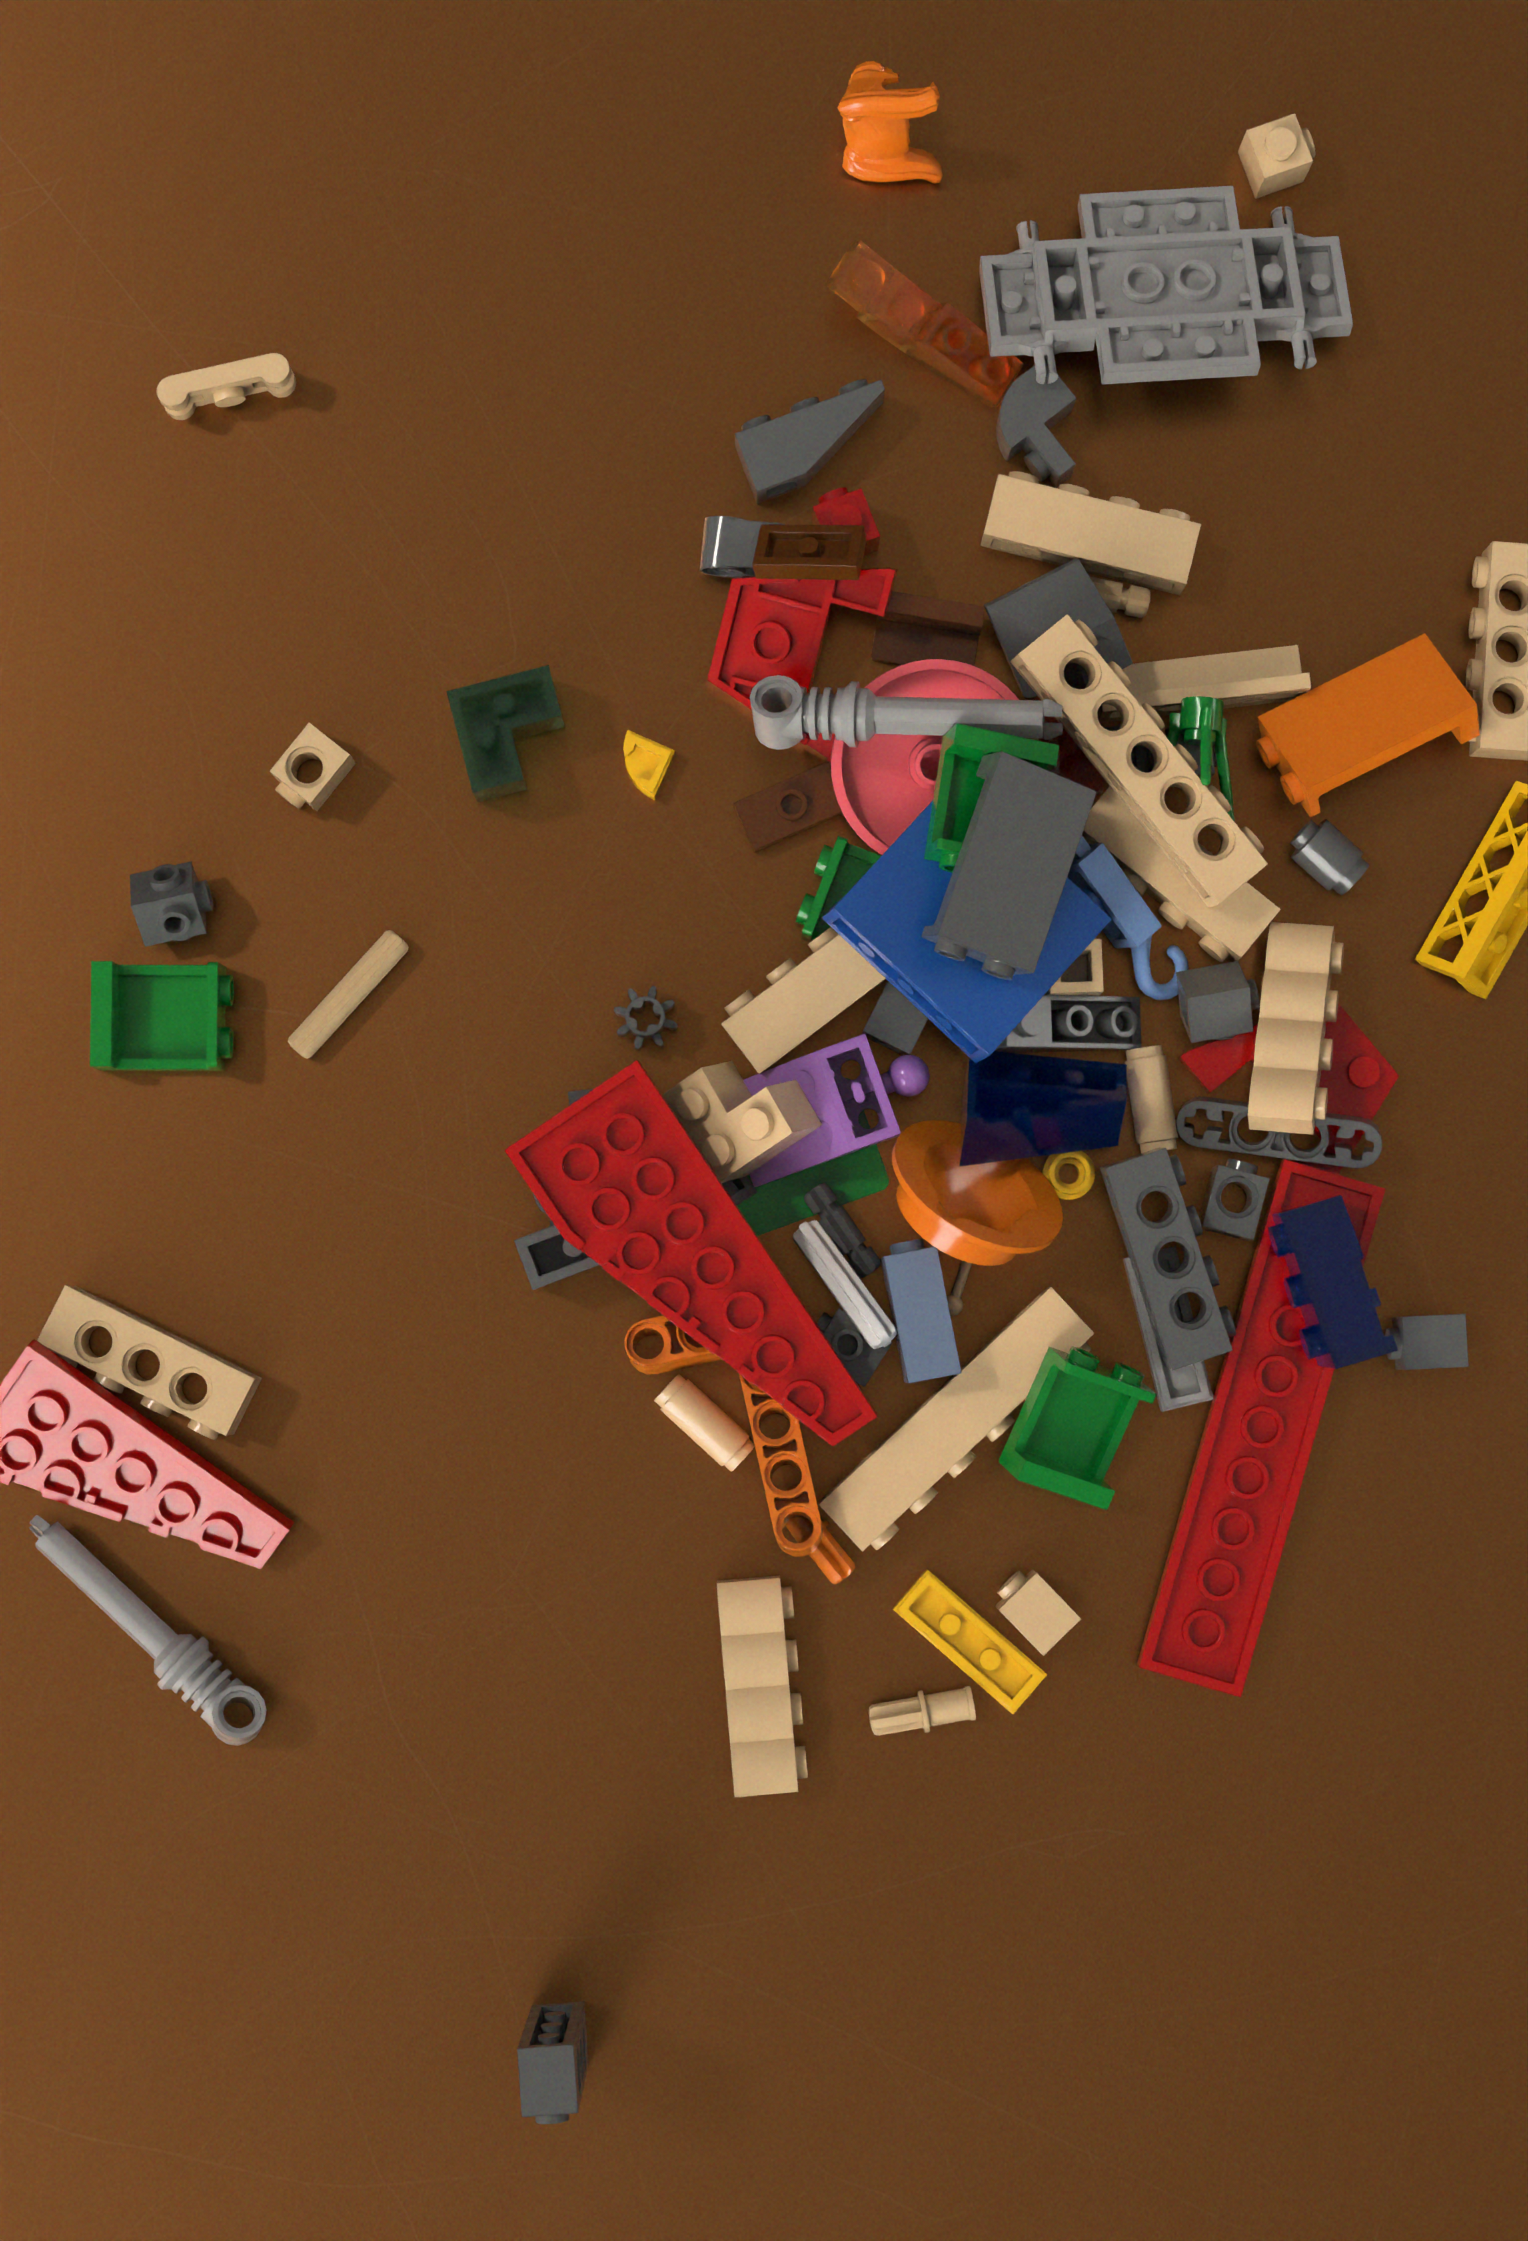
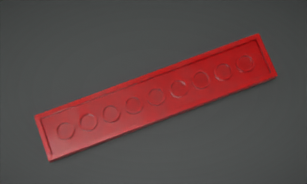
[1137,1159,1386,1697]

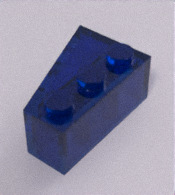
[1268,1195,1398,1369]

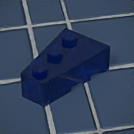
[960,1051,1127,1166]

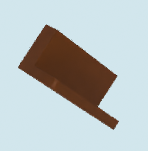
[871,591,985,666]

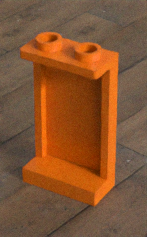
[1256,633,1480,817]

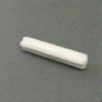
[793,1220,897,1349]

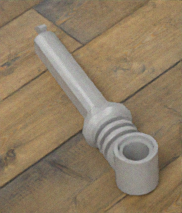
[750,675,1063,750]
[29,1515,267,1746]

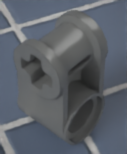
[699,516,785,577]

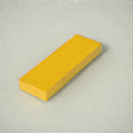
[893,1569,1047,1714]

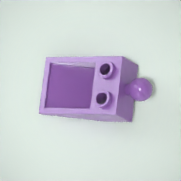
[743,1034,930,1188]

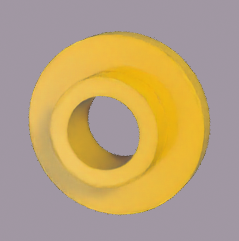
[1042,1148,1095,1200]

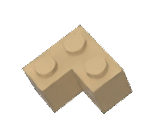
[663,1061,822,1183]

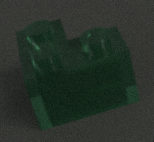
[446,665,565,802]

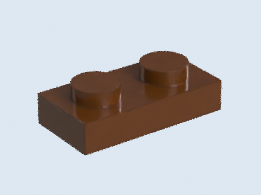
[752,524,867,580]

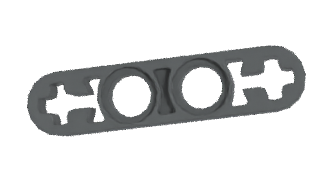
[1176,1096,1383,1168]

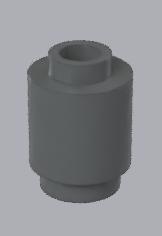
[1290,819,1369,895]

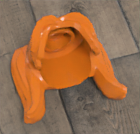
[837,61,943,184]

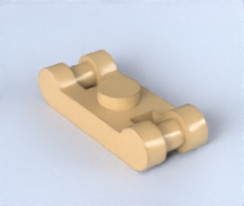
[157,353,296,420]

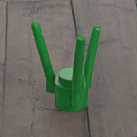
[1167,696,1235,822]

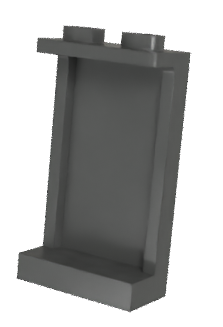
[921,751,1097,980]

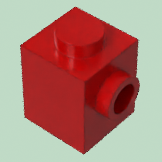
[812,487,880,556]

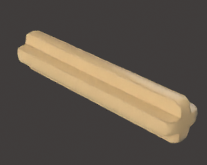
[288,930,409,1059]

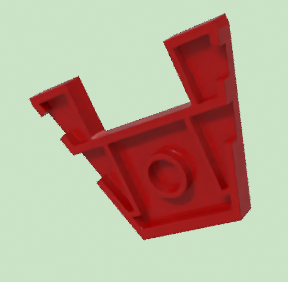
[707,567,898,763]
[1178,1003,1399,1175]

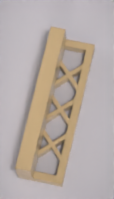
[1097,645,1311,723]

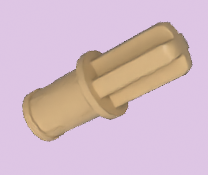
[869,1686,976,1736]

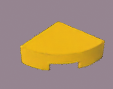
[623,730,676,800]

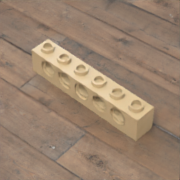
[1010,614,1268,908]

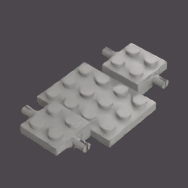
[979,186,1353,384]

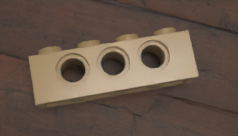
[1466,541,1528,761]
[37,1285,262,1440]

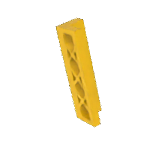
[1415,781,1528,999]

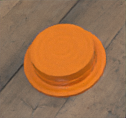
[892,1120,1063,1266]

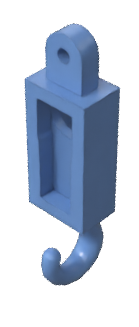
[1067,836,1189,1000]

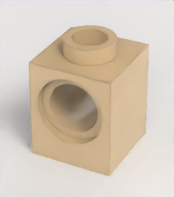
[270,723,356,811]
[995,1569,1081,1656]

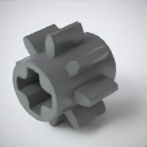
[614,986,678,1051]

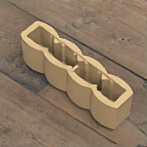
[1248,922,1344,1135]
[717,1575,808,1797]

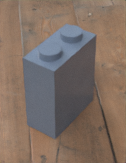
[880,1238,961,1383]

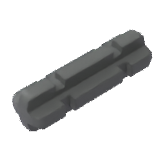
[804,1183,881,1278]

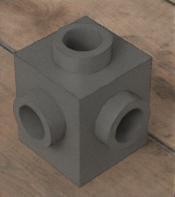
[130,861,213,947]

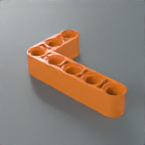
[624,1315,822,1557]

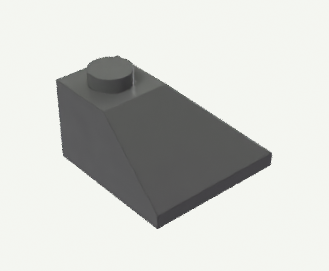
[984,558,1133,698]

